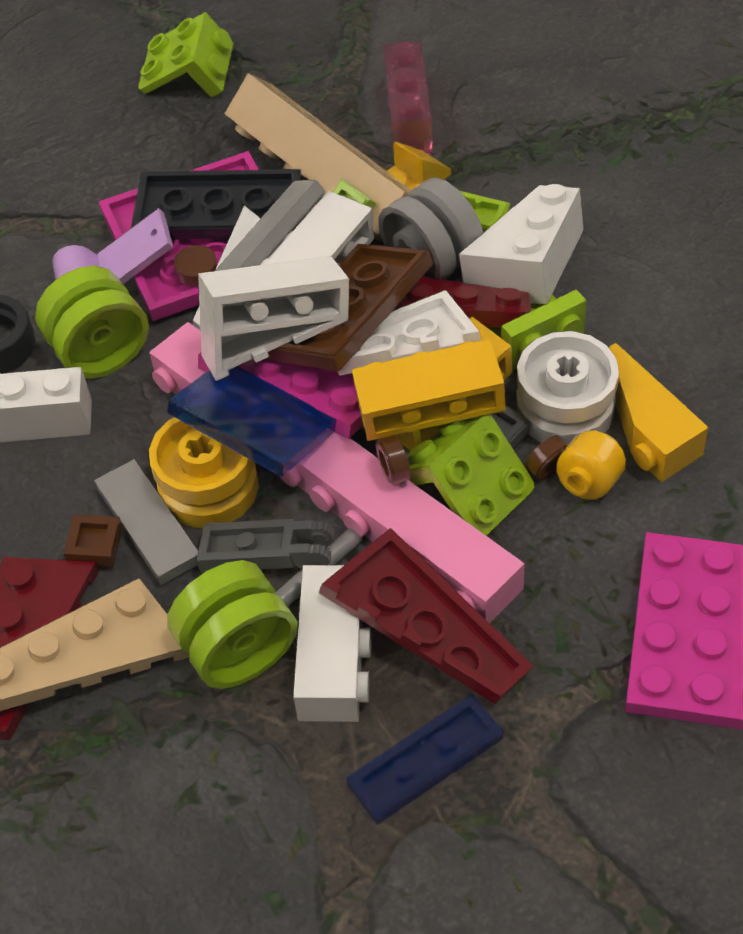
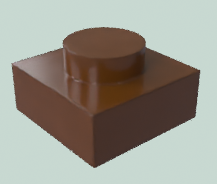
[63,514,123,567]

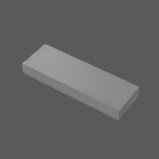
[215,180,325,271]
[94,459,198,585]

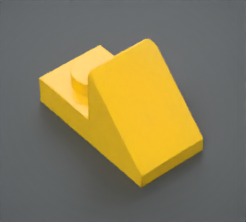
[387,142,451,190]

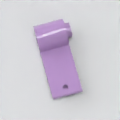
[52,208,173,284]

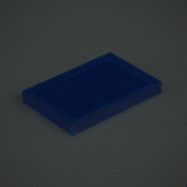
[167,366,337,477]

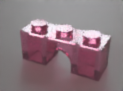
[383,41,433,155]

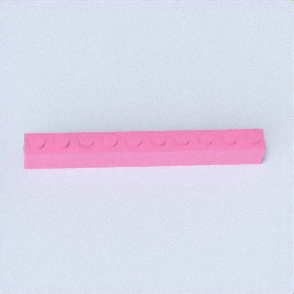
[149,322,525,623]

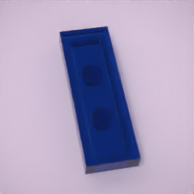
[346,694,503,825]

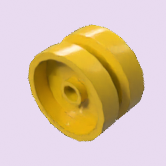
[149,409,259,529]

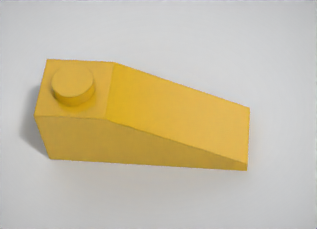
[609,343,709,483]

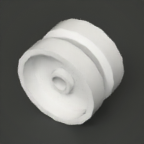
[516,331,619,445]

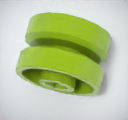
[35,265,149,379]
[167,560,298,689]

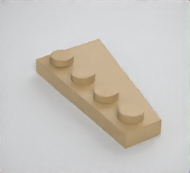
[0,578,189,711]

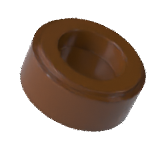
[174,245,217,287]
[376,434,411,485]
[525,435,568,480]

